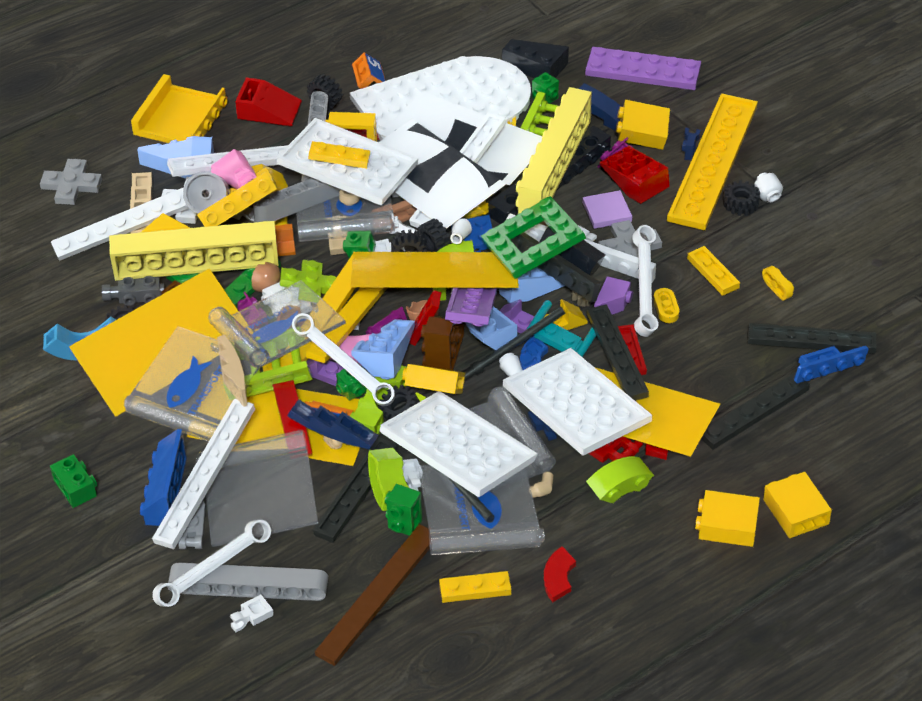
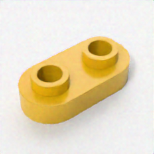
[762,266,794,300]
[653,288,679,323]

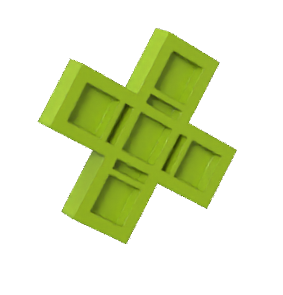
[279,260,337,305]

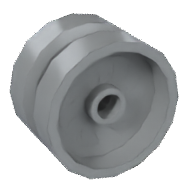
[183,171,231,214]

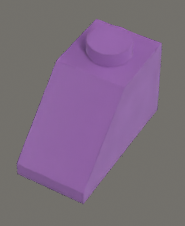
[594,277,633,314]

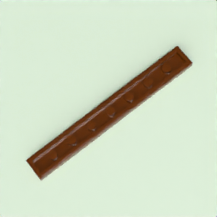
[315,524,438,666]

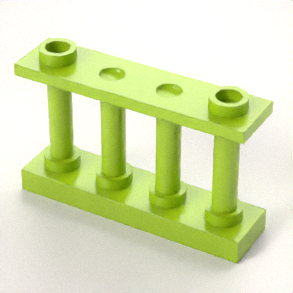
[521,92,558,136]
[223,328,312,402]

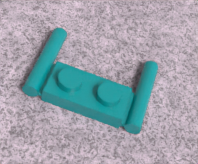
[526,300,596,357]

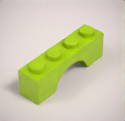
[350,365,407,435]

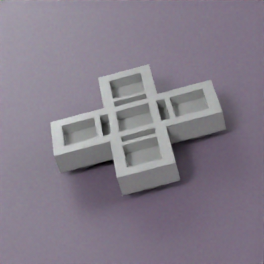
[40,159,102,205]
[598,220,662,258]

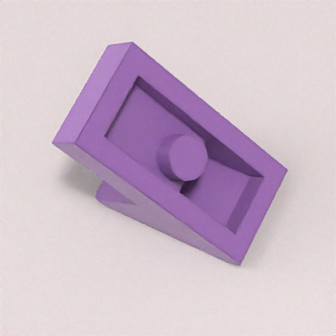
[499,299,534,334]
[307,358,344,386]

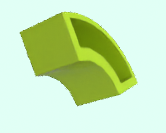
[368,448,409,511]
[586,456,654,503]

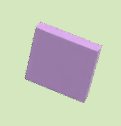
[582,190,632,229]

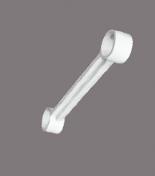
[632,225,658,337]
[292,313,395,406]
[153,520,271,607]

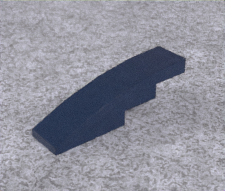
[578,83,622,131]
[287,400,379,449]

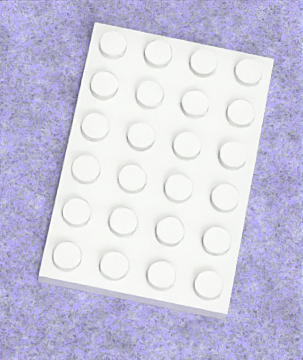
[277,118,418,205]
[503,348,652,456]
[380,391,538,497]

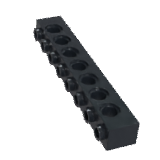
[488,125,611,224]

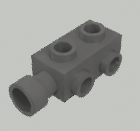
[102,276,165,306]

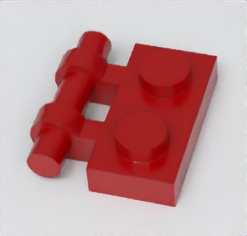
[588,436,643,463]

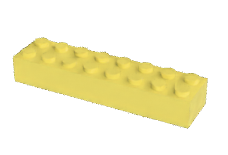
[516,87,592,214]
[109,221,279,281]

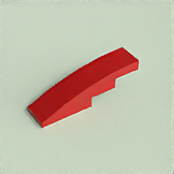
[272,380,312,461]

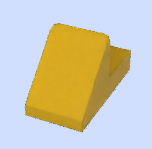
[545,299,588,330]

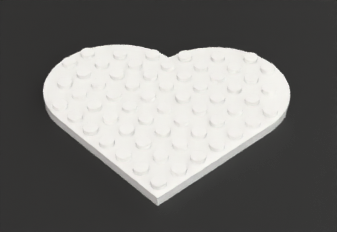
[350,56,531,141]

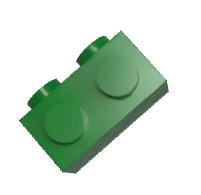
[50,454,97,508]
[385,484,422,536]

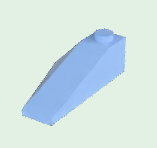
[137,136,214,179]
[499,267,565,303]
[465,306,517,350]
[351,319,415,379]

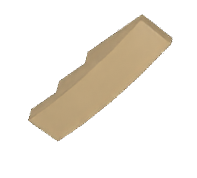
[130,172,152,233]
[217,334,247,407]

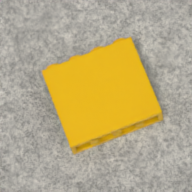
[131,74,228,143]
[197,167,277,227]

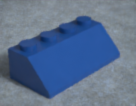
[140,429,187,526]

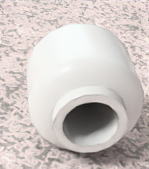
[754,173,783,202]

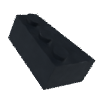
[502,39,569,79]
[539,227,606,276]

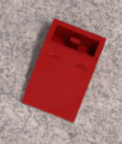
[235,78,302,126]
[600,146,670,204]

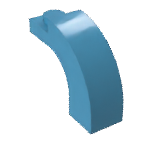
[43,317,116,360]

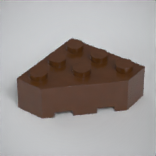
[421,316,465,370]

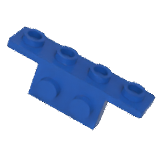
[794,346,869,383]

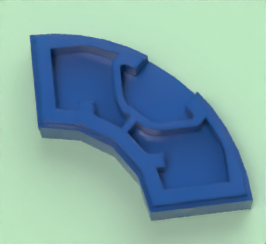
[520,335,548,370]

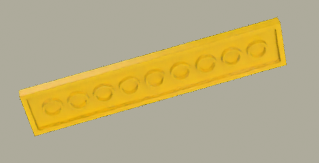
[667,94,758,230]

